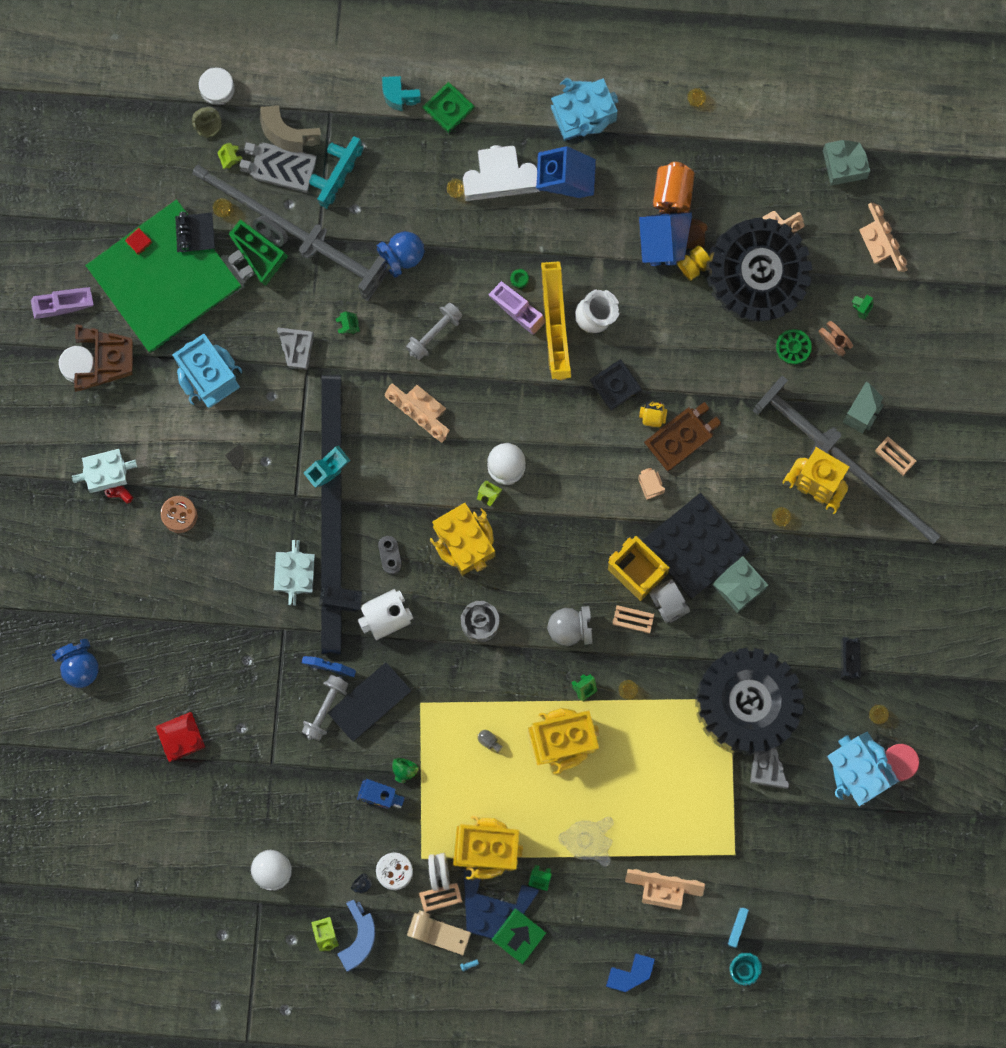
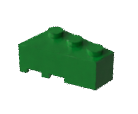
[229,219,288,286]

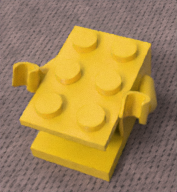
[782,447,849,514]
[430,503,495,576]
[528,708,599,774]
[453,816,523,880]

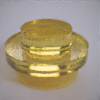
[687,88,706,107]
[447,179,464,198]
[772,507,791,527]
[618,680,638,700]
[869,705,889,724]

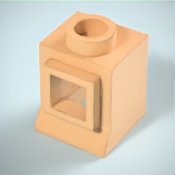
[638,468,665,500]

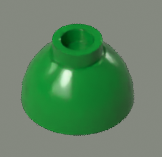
[392,758,419,783]

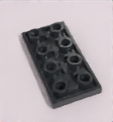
[328,662,412,742]

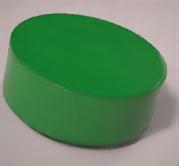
[510,269,529,289]

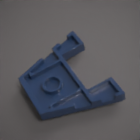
[464,869,539,939]

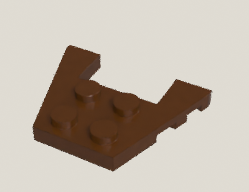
[74,324,133,392]

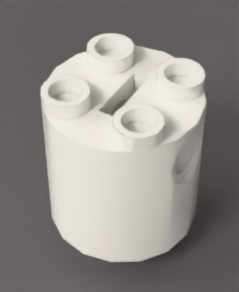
[357,589,413,640]

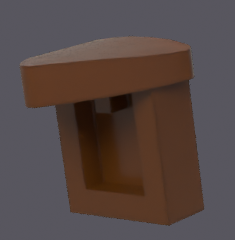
[686,219,708,249]

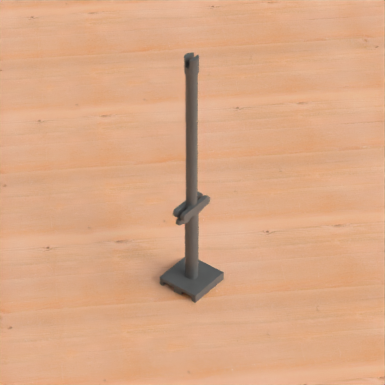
[193,165,389,301]
[752,376,941,544]

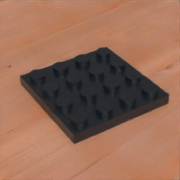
[642,492,750,600]

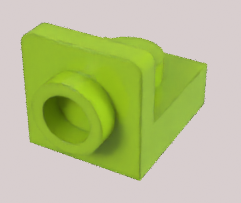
[311,917,339,951]

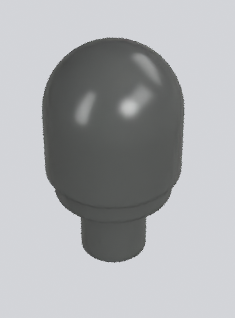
[478,730,502,753]

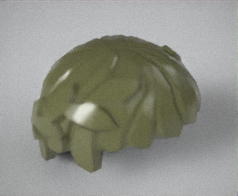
[192,107,221,138]

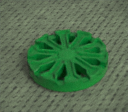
[776,329,812,365]

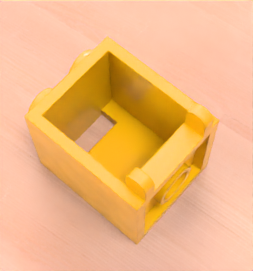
[608,536,669,601]

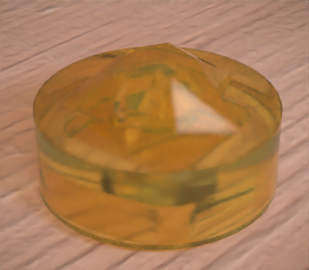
[213,198,232,218]

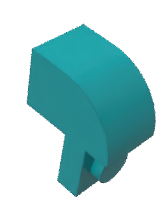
[382,76,421,111]
[304,446,351,488]

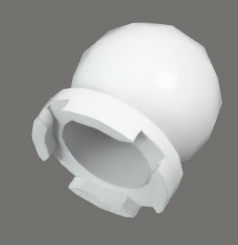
[575,289,619,333]
[487,443,526,485]
[251,850,292,890]

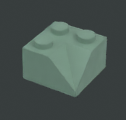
[823,140,870,186]
[843,382,884,434]
[712,556,768,613]

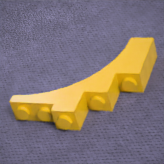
[541,262,571,380]

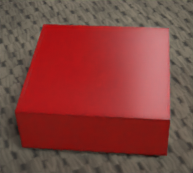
[125,228,152,255]

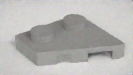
[277,328,314,370]
[750,749,789,789]

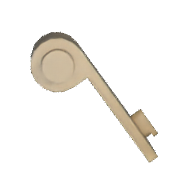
[407,910,471,955]

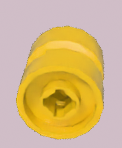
[677,246,710,281]

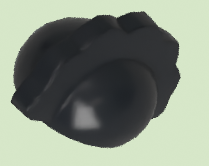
[350,873,372,893]

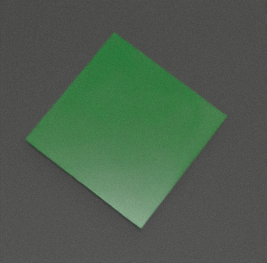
[85,199,242,353]

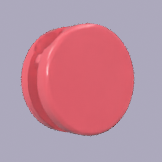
[885,744,919,781]

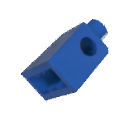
[357,779,404,809]

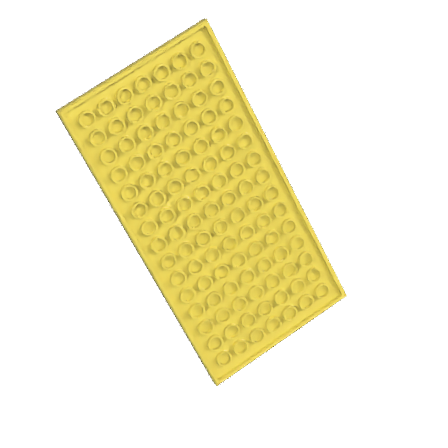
[420,699,735,859]

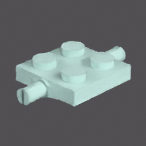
[72,449,137,493]
[274,540,315,606]

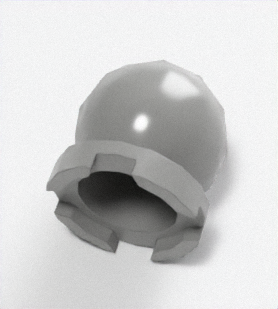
[547,606,592,646]

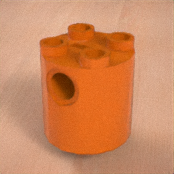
[653,162,695,214]

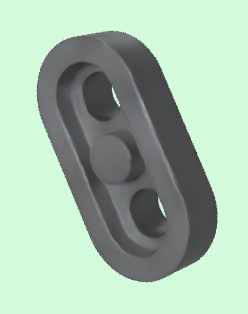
[253,216,288,247]
[378,536,401,575]

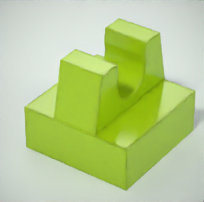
[217,143,242,169]
[477,481,502,506]

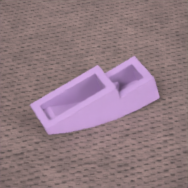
[489,281,545,335]
[31,287,93,319]

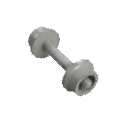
[406,303,463,360]
[302,675,348,741]

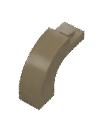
[260,106,321,152]

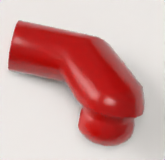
[104,485,134,504]

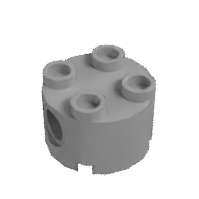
[649,579,691,623]
[461,601,499,642]

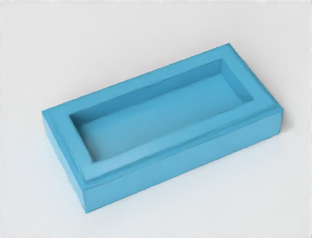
[728,908,748,948]

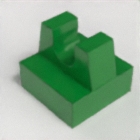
[852,295,874,320]
[336,311,360,334]
[571,674,597,702]
[528,865,551,891]

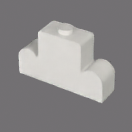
[463,145,540,201]

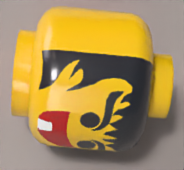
[639,401,667,428]

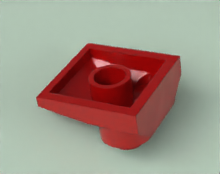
[155,712,206,762]

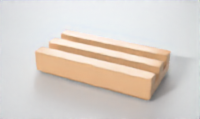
[875,436,916,476]
[612,605,654,634]
[419,883,462,912]

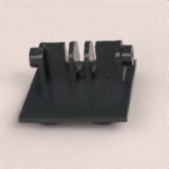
[175,212,215,253]

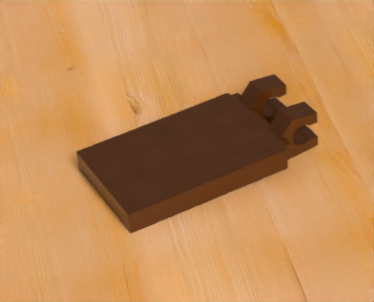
[644,402,721,472]

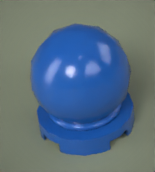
[376,231,424,278]
[52,639,99,688]

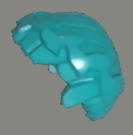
[730,953,762,985]

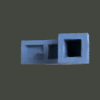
[338,900,375,972]

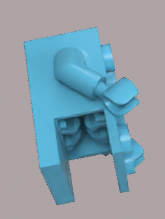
[551,78,618,141]
[172,334,242,408]
[827,731,899,806]

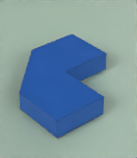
[302,656,356,677]
[606,954,655,992]

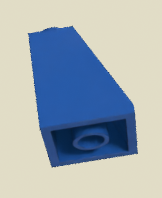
[536,146,596,198]
[639,213,692,266]

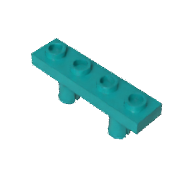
[309,136,363,209]

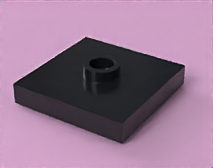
[589,359,642,411]

